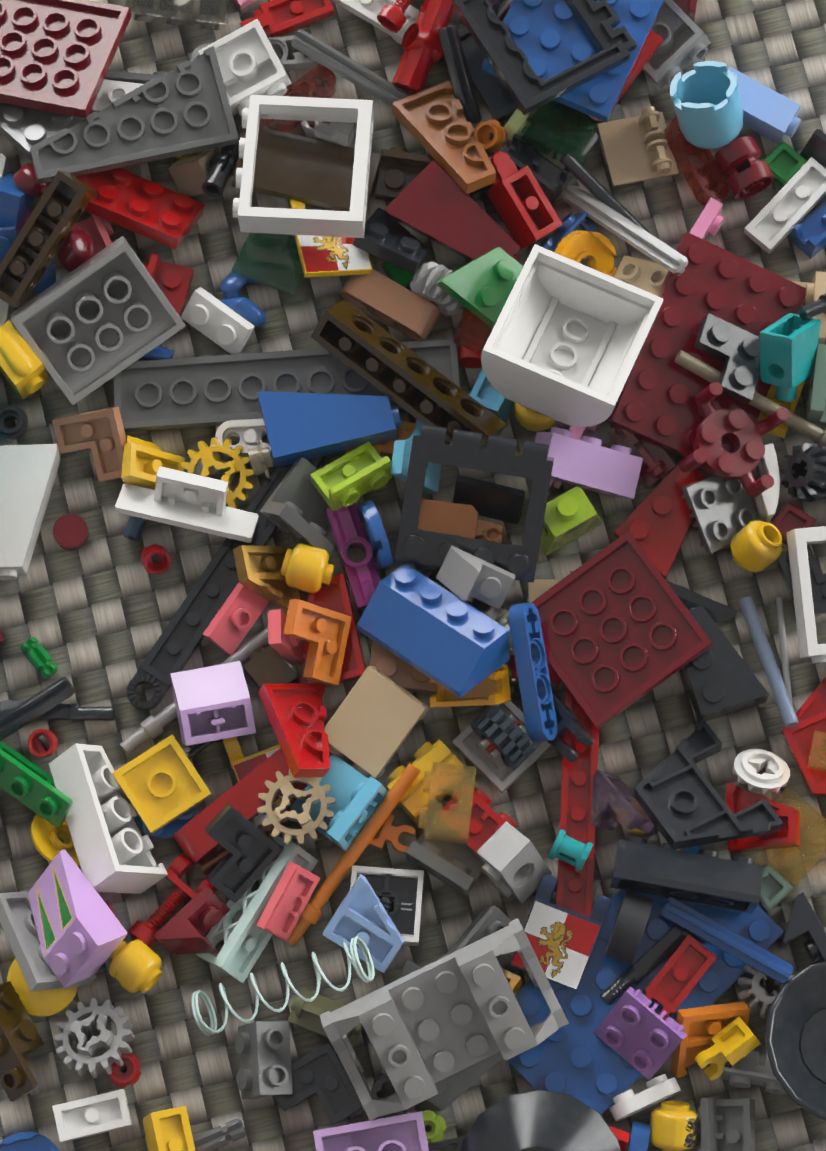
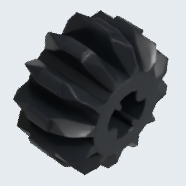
[780,442,826,503]

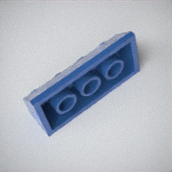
[357,563,509,698]

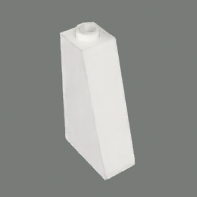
[0,444,61,581]

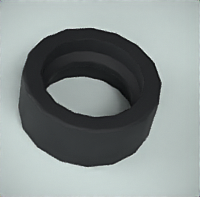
[605,891,654,965]

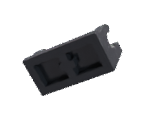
[500,133,573,204]

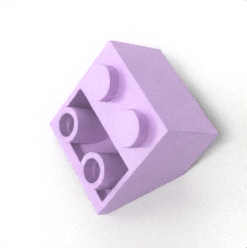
[170,661,256,746]

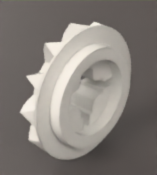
[733,749,790,794]

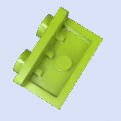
[310,441,392,512]

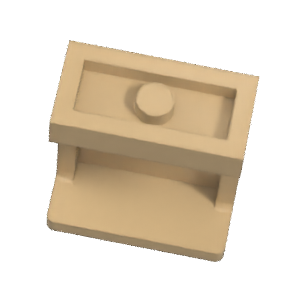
[324,666,431,779]

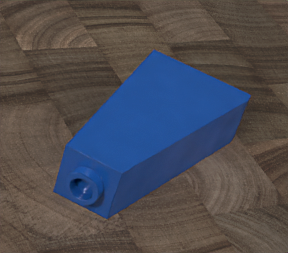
[257,391,402,468]

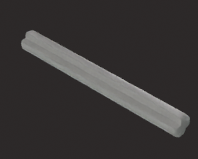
[563,185,688,274]

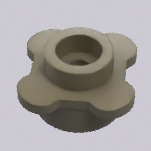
[247,439,274,479]

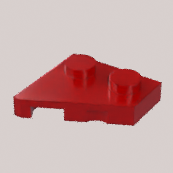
[726,783,800,853]

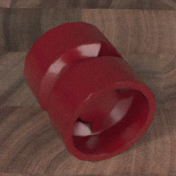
[714,136,775,200]

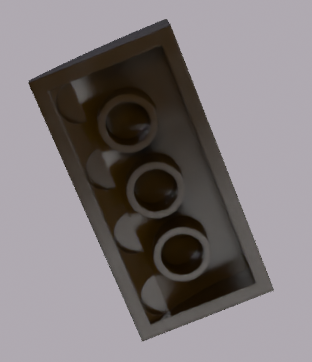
[231,126,381,211]

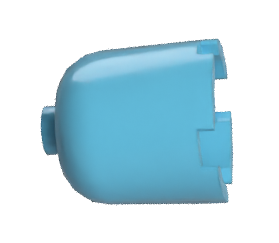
[670,61,743,149]

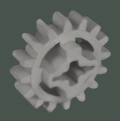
[54,998,135,1078]

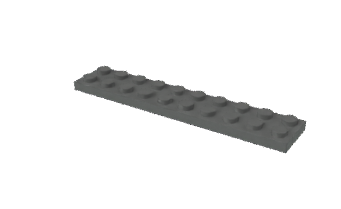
[113,338,460,432]

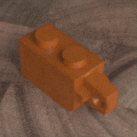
[418,499,503,543]

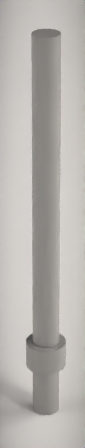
[120,613,287,755]

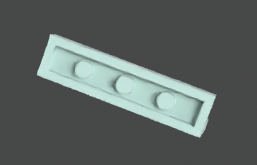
[195,835,318,983]

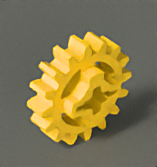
[180,437,255,509]

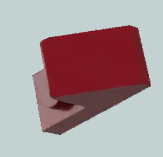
[154,886,230,955]

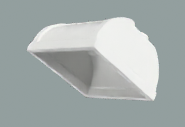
[481,244,663,427]

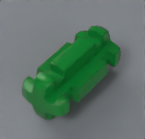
[20,637,58,679]

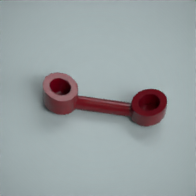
[13,164,95,272]

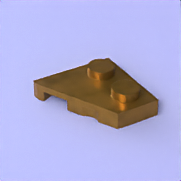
[233,545,305,611]

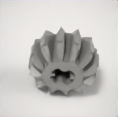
[410,262,464,316]
[737,965,795,1019]

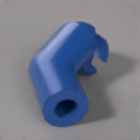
[219,297,266,328]

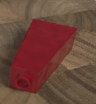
[384,160,521,262]

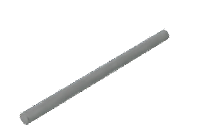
[775,597,793,706]

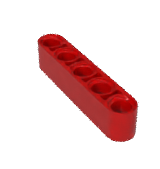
[173,748,331,865]

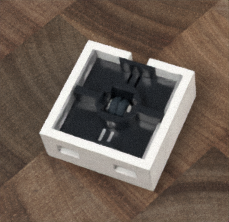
[350,865,424,946]

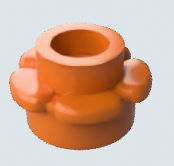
[474,119,506,153]

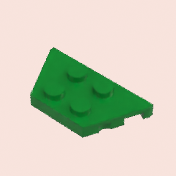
[436,247,523,329]

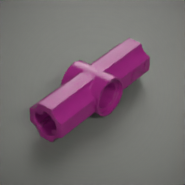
[325,503,380,610]

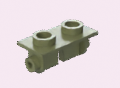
[287,988,363,1048]

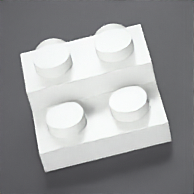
[198,19,292,116]

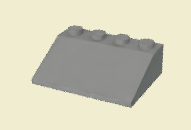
[10,236,186,405]

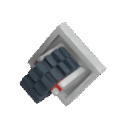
[452,701,552,794]

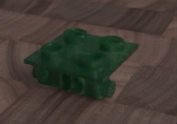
[521,100,604,166]
[231,233,304,297]

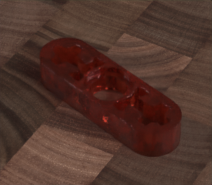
[259,66,336,133]
[664,117,729,206]

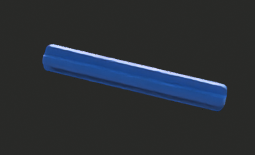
[660,897,794,984]

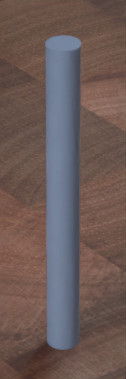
[739,596,799,728]

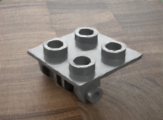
[681,474,758,554]

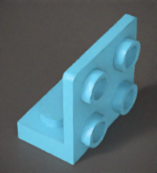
[290,754,388,851]

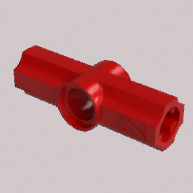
[392,0,454,95]

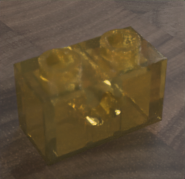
[418,762,476,844]

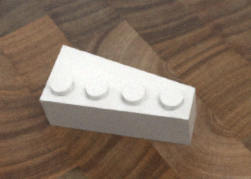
[49,743,168,894]

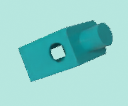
[760,313,821,401]

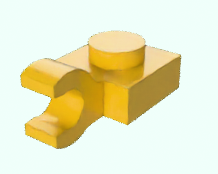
[694,1016,761,1081]

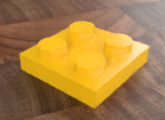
[112,734,212,834]

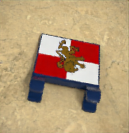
[510,874,611,991]

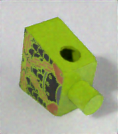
[540,485,602,556]

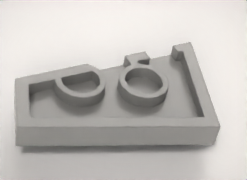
[0,891,96,991]

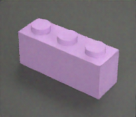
[535,427,643,499]

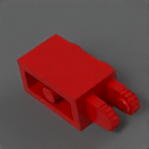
[486,151,563,250]

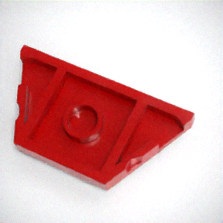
[781,676,826,796]

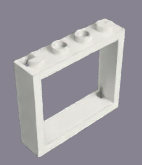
[233,95,374,238]
[786,526,826,664]

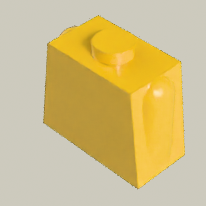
[0,320,50,399]

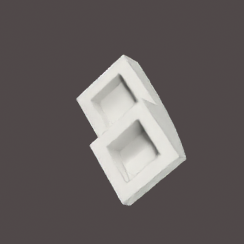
[753,443,780,523]

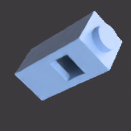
[728,67,801,144]

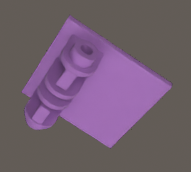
[594,987,687,1081]

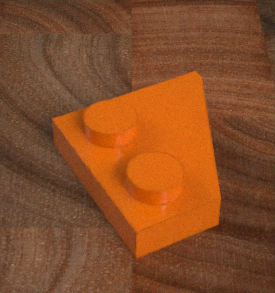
[671,1001,750,1078]

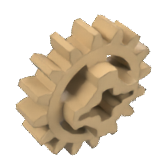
[257,769,336,845]

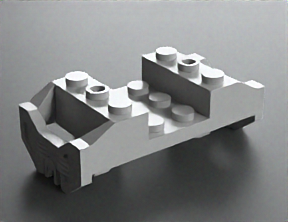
[320,918,569,1121]

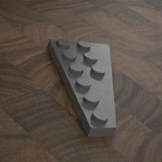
[30,45,239,184]

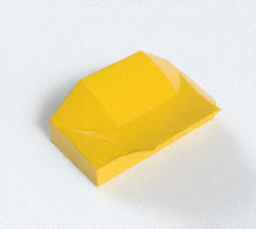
[121,435,185,490]

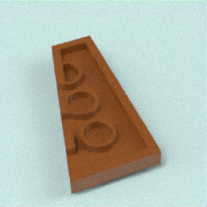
[392,81,496,194]

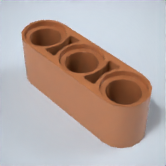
[339,269,442,341]

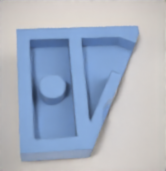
[322,874,404,973]

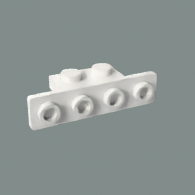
[115,466,259,543]

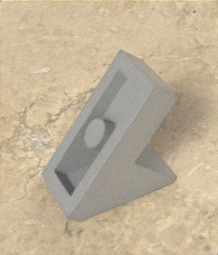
[436,545,515,609]

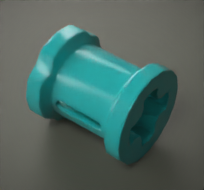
[548,829,593,873]

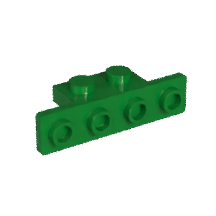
[0,741,72,828]

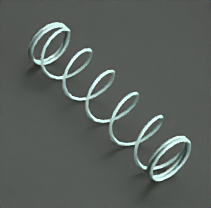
[191,936,375,1036]

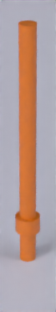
[288,763,421,946]

